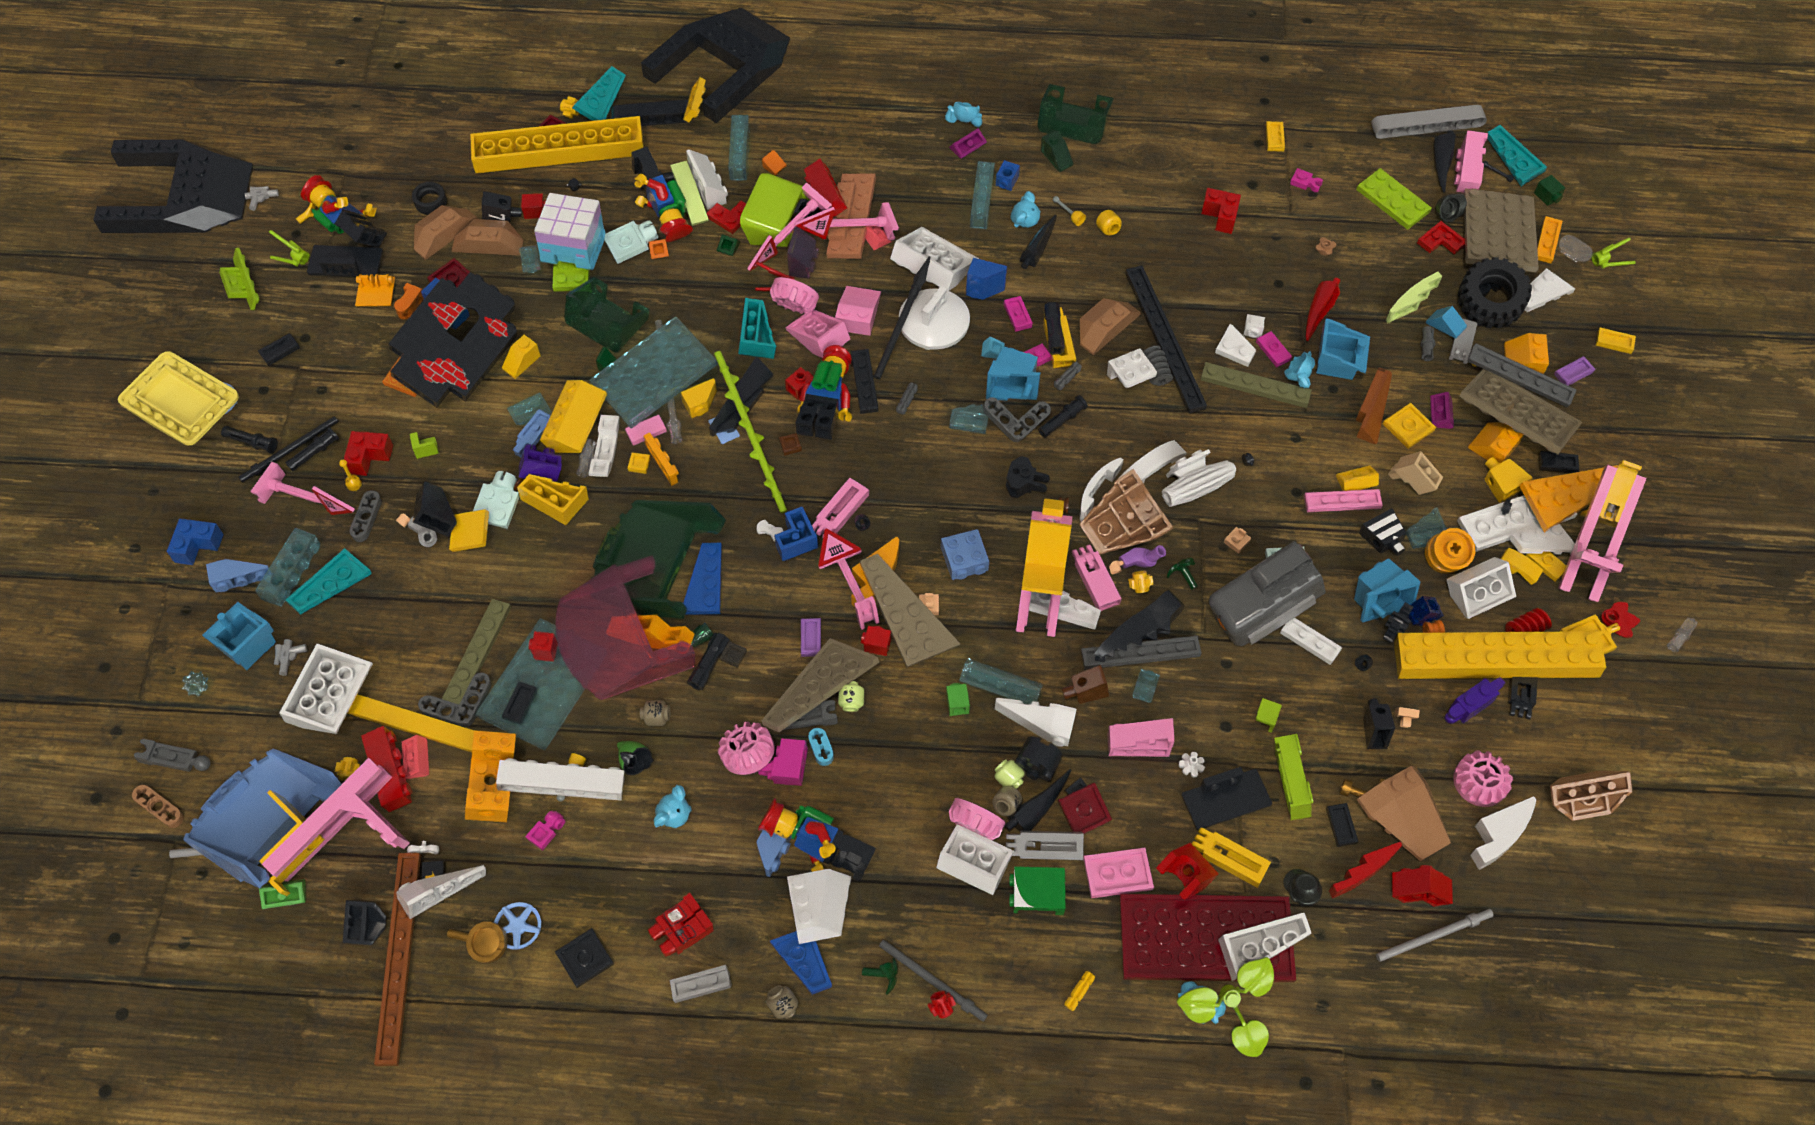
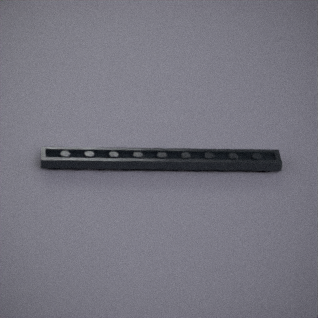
[1125,265,1207,414]

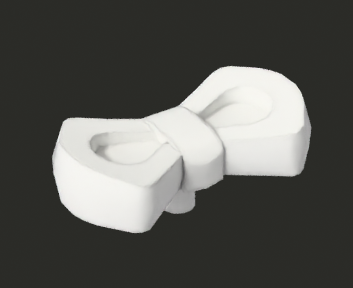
[756,520,783,542]
[407,841,440,854]

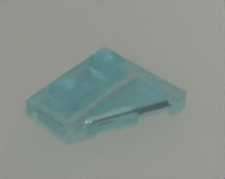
[507,393,552,425]
[949,404,991,434]
[1406,507,1446,549]

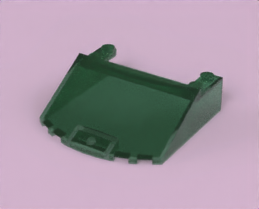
[591,500,726,619]

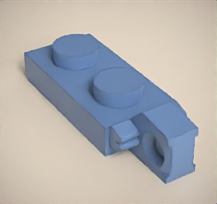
[513,409,551,458]

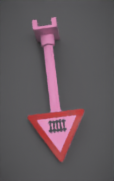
[747,183,832,271]
[795,203,899,240]
[251,462,355,515]
[818,528,879,630]

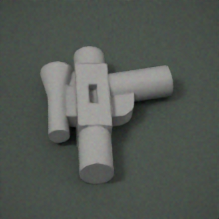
[245,186,279,211]
[274,639,308,676]

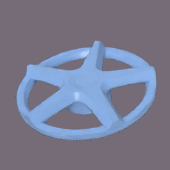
[494,902,541,949]

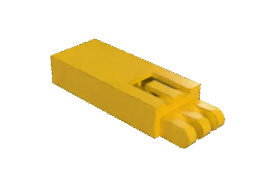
[1043,307,1076,368]
[1192,828,1271,888]

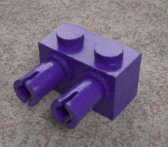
[519,444,562,482]

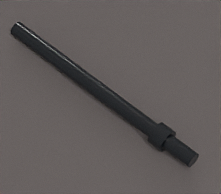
[238,416,338,483]

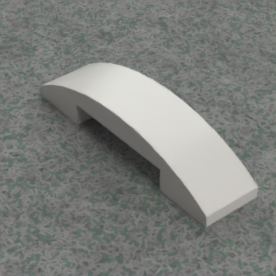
[589,415,620,477]
[1119,440,1186,483]
[1080,458,1124,522]

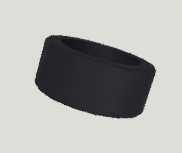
[412,182,447,215]

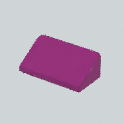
[949,128,987,159]
[1430,392,1454,429]

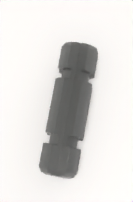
[1054,362,1082,390]
[896,382,918,415]

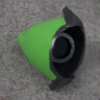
[617,741,655,775]

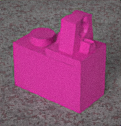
[758,738,808,786]

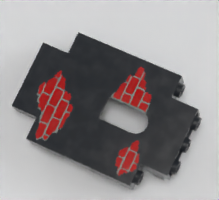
[388,272,517,408]

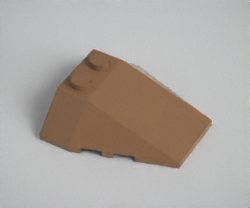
[1079,469,1173,555]
[1357,766,1451,861]

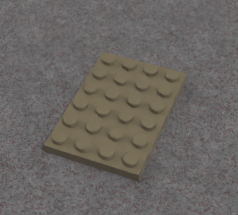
[1463,188,1539,272]
[1459,369,1582,454]

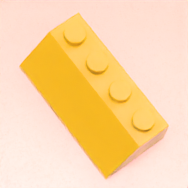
[540,380,607,453]

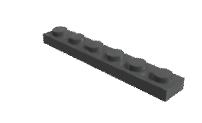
[1467,344,1576,407]
[1081,636,1201,670]

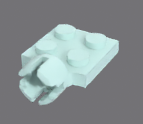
[604,220,658,264]
[473,471,520,529]

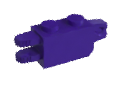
[1445,677,1505,724]

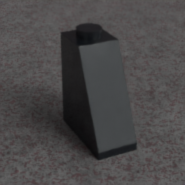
[413,481,457,537]

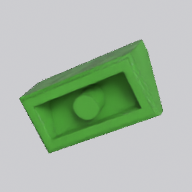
[259,879,306,909]

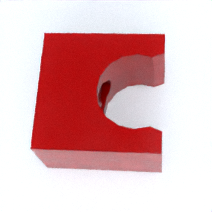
[1156,842,1219,900]

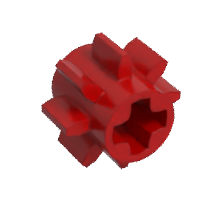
[927,991,956,1018]

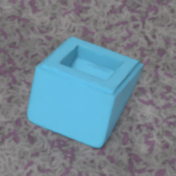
[981,337,1005,358]

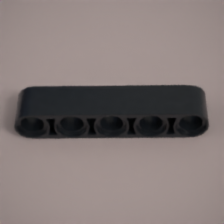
[611,100,693,126]

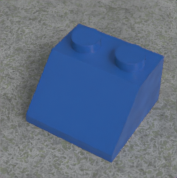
[966,258,1007,300]

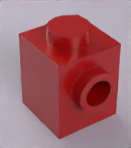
[521,193,546,219]
[785,367,813,401]
[861,626,891,656]
[529,632,558,662]

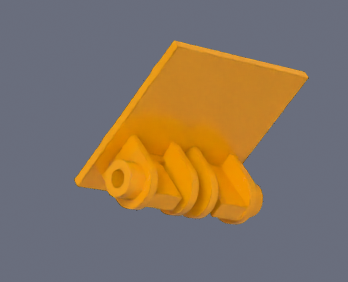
[355,274,395,306]

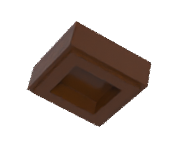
[779,433,802,456]

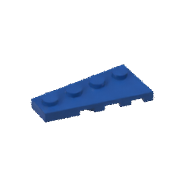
[681,543,722,615]

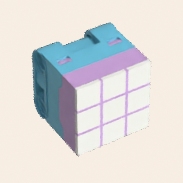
[534,193,605,270]

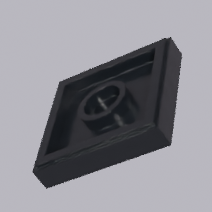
[555,928,614,988]

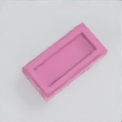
[625,415,667,446]

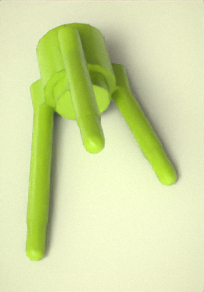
[269,230,310,266]
[1591,238,1636,268]

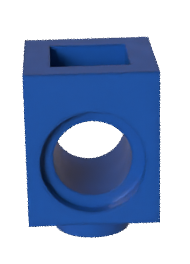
[996,160,1020,191]

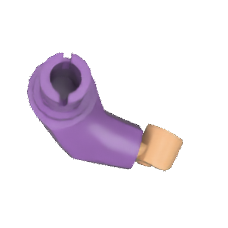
[1109,545,1166,575]

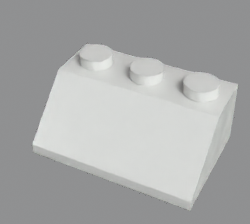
[686,150,728,210]
[1447,557,1516,619]
[936,824,1014,895]

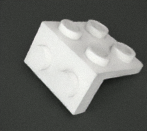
[1107,348,1157,388]

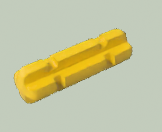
[1064,971,1095,1011]

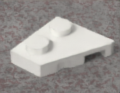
[1215,324,1256,367]

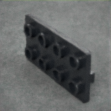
[307,245,383,277]
[1181,767,1272,830]

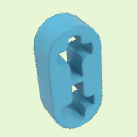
[808,728,834,766]

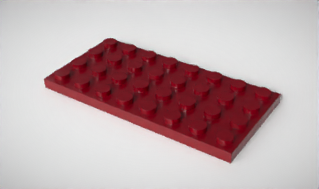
[1119,894,1296,982]

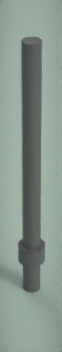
[879,940,988,1022]

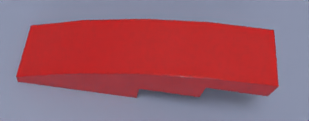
[1329,841,1402,899]

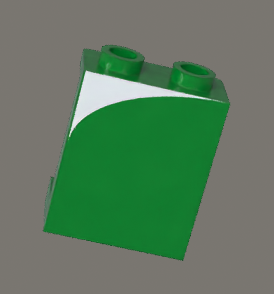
[1009,866,1065,915]

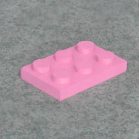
[1083,848,1154,898]

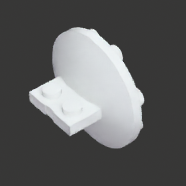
[899,286,970,350]

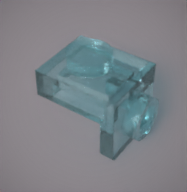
[519,245,541,273]
[1132,669,1160,703]

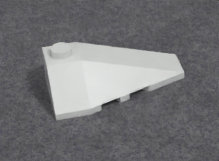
[995,698,1077,747]
[396,865,486,919]

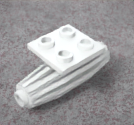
[1162,449,1236,507]

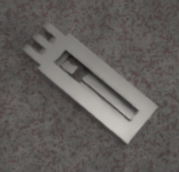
[1006,831,1084,860]

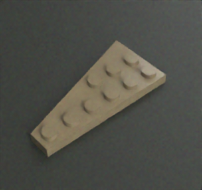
[859,554,960,668]
[761,638,879,732]

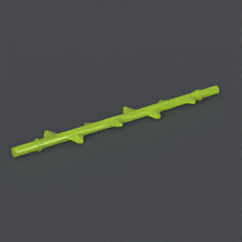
[714,351,787,514]

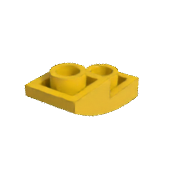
[1501,548,1544,585]

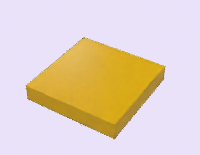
[1383,403,1436,449]
[449,509,489,552]

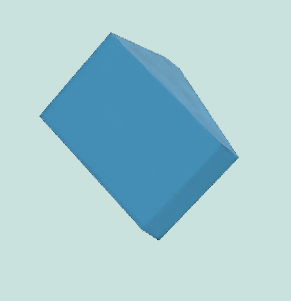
[1426,306,1467,338]

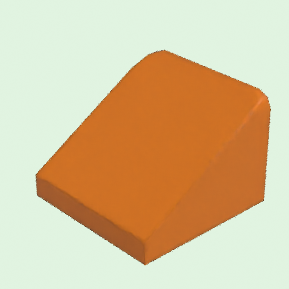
[762,150,786,176]
[648,239,669,259]

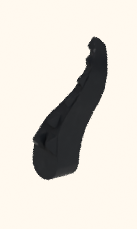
[1095,590,1185,662]

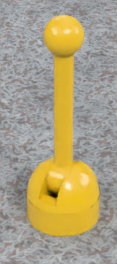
[339,460,362,491]

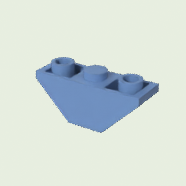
[756,830,791,877]

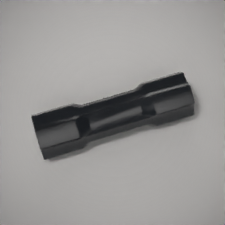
[1044,302,1065,355]
[687,632,730,691]

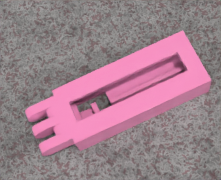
[812,478,869,538]
[1072,544,1121,611]

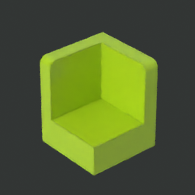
[410,432,439,459]
[1256,698,1282,733]

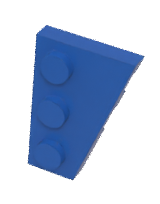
[770,931,832,995]

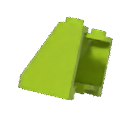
[740,173,809,247]

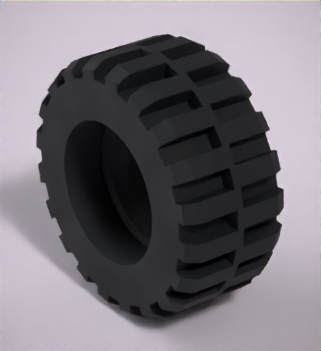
[1458,257,1532,328]

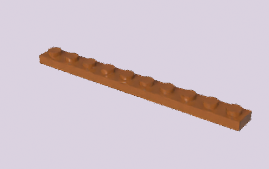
[374,853,421,1066]

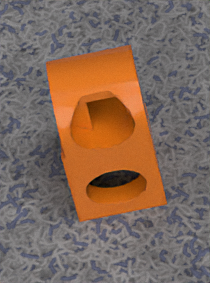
[394,283,424,320]

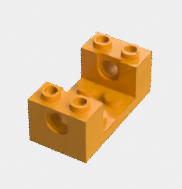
[465,730,516,822]

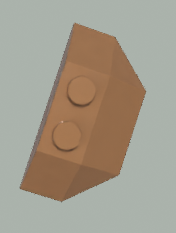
[414,205,479,260]
[452,219,524,256]
[1080,298,1141,356]
[1550,771,1632,821]

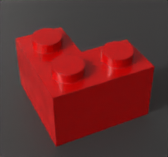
[1201,188,1241,234]
[344,431,393,476]
[1392,865,1453,907]

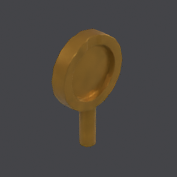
[447,922,508,963]

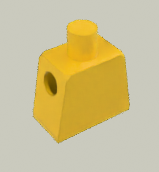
[1485,457,1533,503]

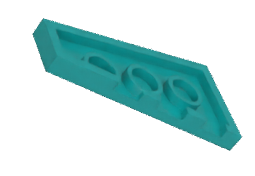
[572,66,626,121]
[1487,125,1547,186]
[286,548,372,615]

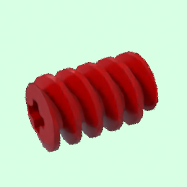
[1505,608,1552,632]

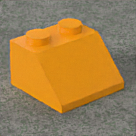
[1504,333,1549,374]
[1468,422,1524,463]

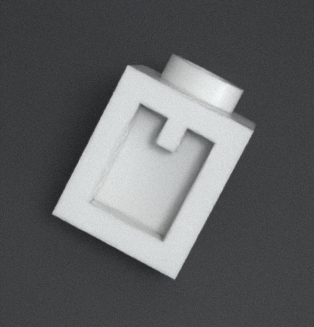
[1243,314,1265,338]

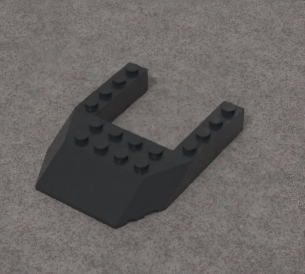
[641,8,790,124]
[93,139,253,233]

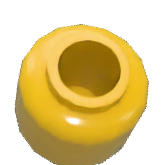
[1096,210,1122,236]

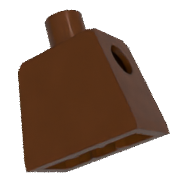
[1061,665,1109,704]

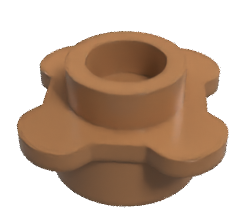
[1316,238,1336,256]

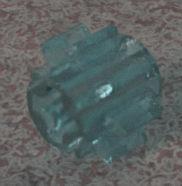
[182,671,208,696]

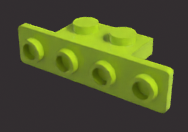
[219,248,259,310]

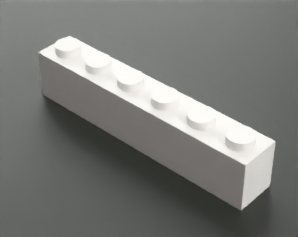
[496,758,624,801]

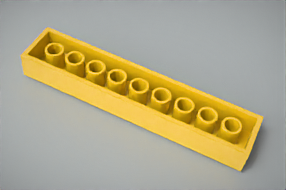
[470,116,644,173]
[1394,631,1606,679]

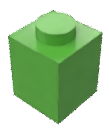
[946,683,970,716]

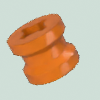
[1422,620,1445,633]

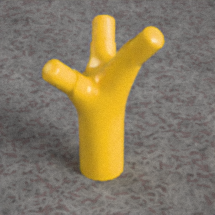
[296,203,316,224]

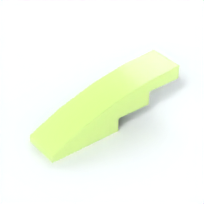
[670,161,708,226]
[1386,272,1442,323]

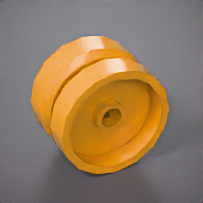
[1425,528,1475,574]

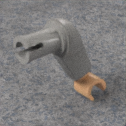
[396,513,437,547]

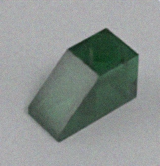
[1040,130,1073,172]

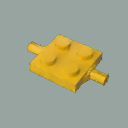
[1560,614,1620,654]

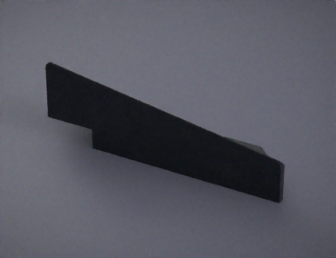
[709,357,773,437]

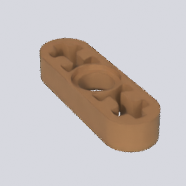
[132,785,184,828]

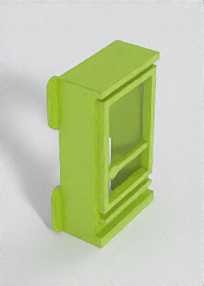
[1274,734,1313,820]

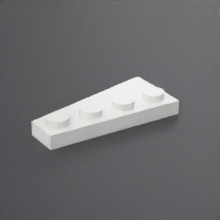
[1029,591,1101,630]

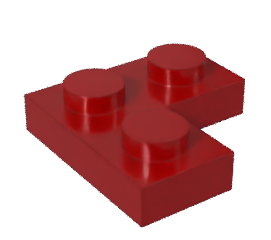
[706,200,746,234]
[1417,221,1465,255]

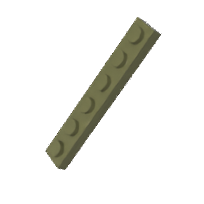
[1201,362,1312,408]
[442,599,511,705]

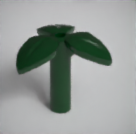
[1167,557,1198,590]
[862,958,898,995]

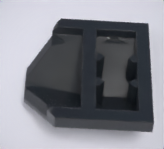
[343,900,387,945]

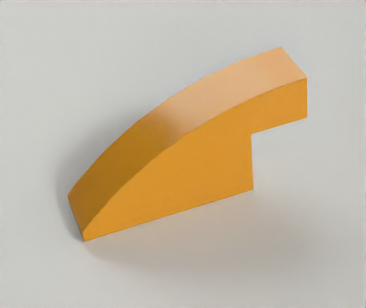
[851,537,899,607]
[606,615,694,651]

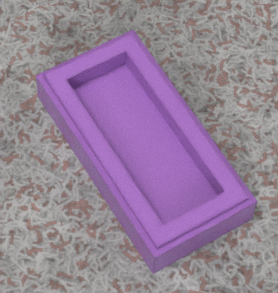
[1554,356,1595,386]
[801,618,821,657]

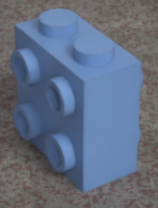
[941,529,989,580]

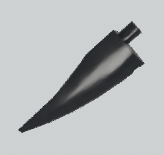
[1434,130,1456,193]
[1020,215,1057,269]
[1004,769,1071,832]

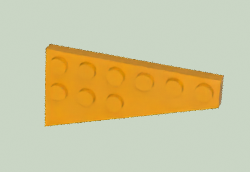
[1519,465,1618,533]

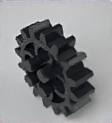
[1383,602,1413,643]

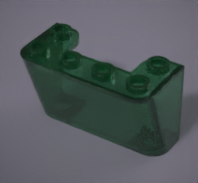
[1037,84,1114,144]
[564,277,650,352]

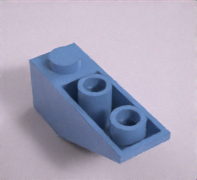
[206,559,274,593]

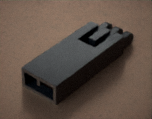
[1508,677,1538,720]

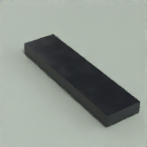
[851,349,878,414]

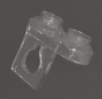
[1559,235,1593,263]

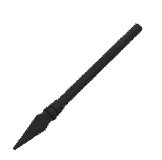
[874,256,931,380]

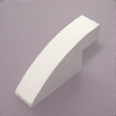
[1470,796,1536,870]

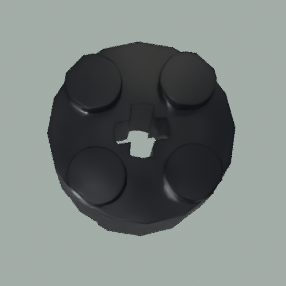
[1014,736,1062,781]

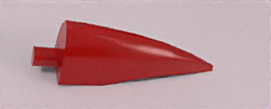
[1306,278,1340,341]

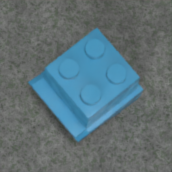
[1316,319,1370,380]
[986,346,1041,401]
[1354,558,1420,622]
[202,602,276,670]

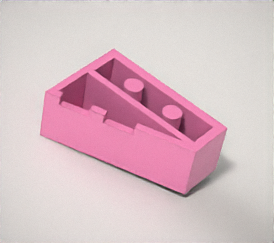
[1454,130,1488,193]
[1108,718,1174,757]

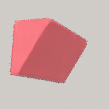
[865,226,892,250]
[402,735,429,779]

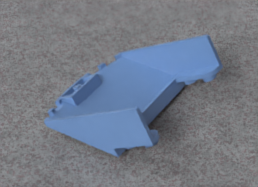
[183,749,342,888]

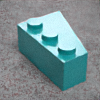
[738,298,776,359]

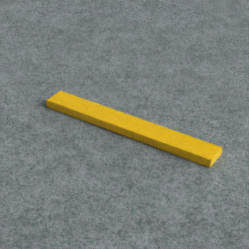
[347,694,474,752]

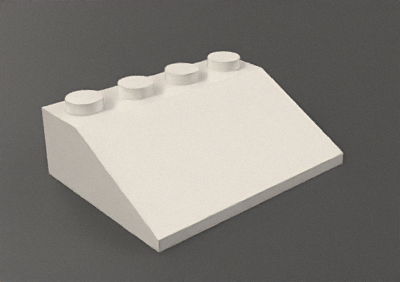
[890,227,979,291]
[280,644,373,734]

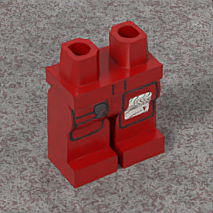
[648,893,714,957]

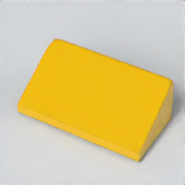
[1336,465,1379,491]

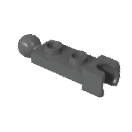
[769,700,837,730]
[134,739,211,772]

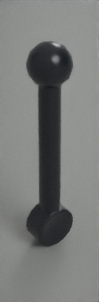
[1482,161,1514,182]

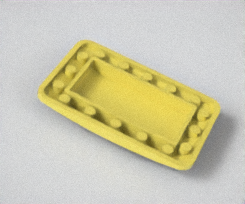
[118,352,239,446]

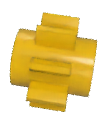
[560,96,579,119]
[1128,571,1154,593]
[334,757,360,781]

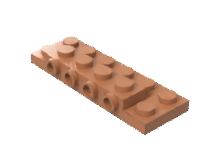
[826,174,876,259]

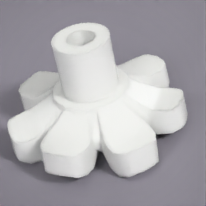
[1179,752,1205,778]

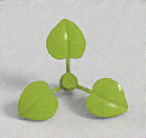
[1177,957,1274,1057]

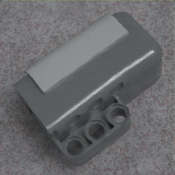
[1209,541,1326,646]

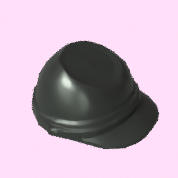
[1436,193,1467,222]
[1283,869,1322,906]

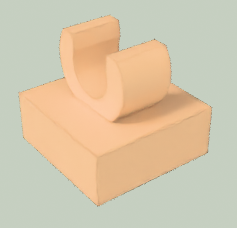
[1224,527,1251,554]
[919,593,939,615]
[1394,707,1420,728]

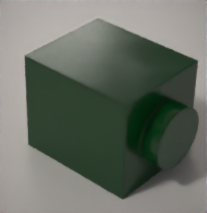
[1534,175,1565,206]

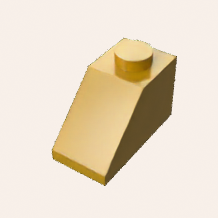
[502,335,541,379]
[681,378,717,418]

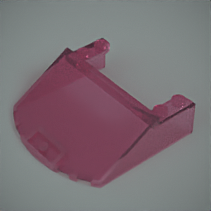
[556,555,695,700]

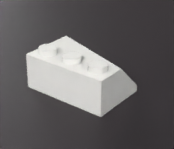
[787,869,851,944]

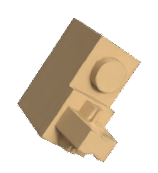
[1388,451,1443,495]

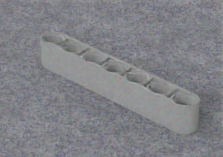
[1371,105,1487,139]

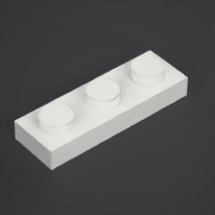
[1280,618,1342,665]

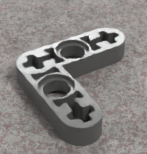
[982,397,1051,442]
[418,673,492,728]

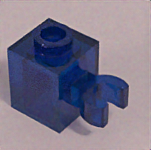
[1409,596,1444,625]

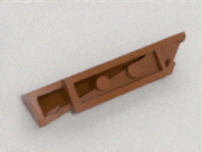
[1356,367,1392,444]

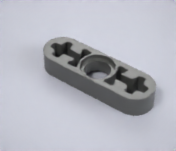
[350,491,382,542]

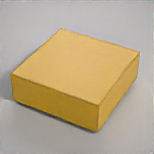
[628,452,651,474]

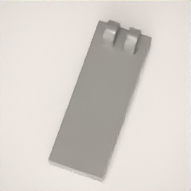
[1449,319,1477,364]
[670,965,732,1003]

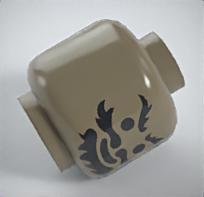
[640,700,671,726]
[992,786,1022,816]
[766,985,798,1019]

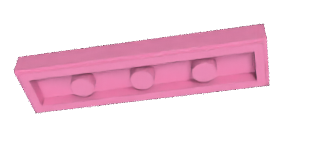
[1304,489,1383,512]

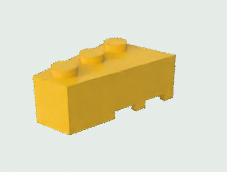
[517,474,589,525]

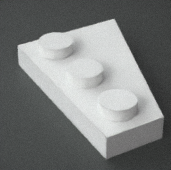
[1525,268,1575,312]
[1510,524,1575,555]

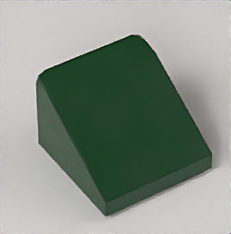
[716,234,740,256]
[596,347,617,374]

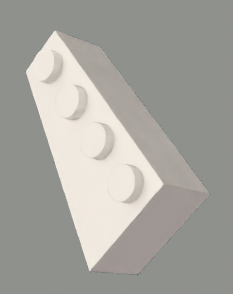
[1218,913,1312,981]

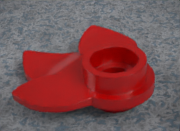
[1601,602,1641,638]

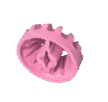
[770,277,819,314]
[718,722,775,775]
[1453,750,1513,807]
[949,798,1005,840]

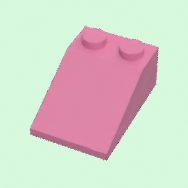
[835,286,881,336]
[786,310,850,358]

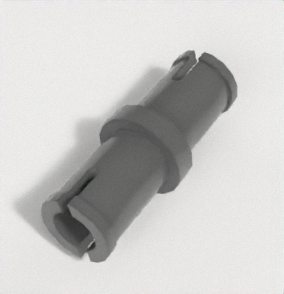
[1421,326,1435,361]

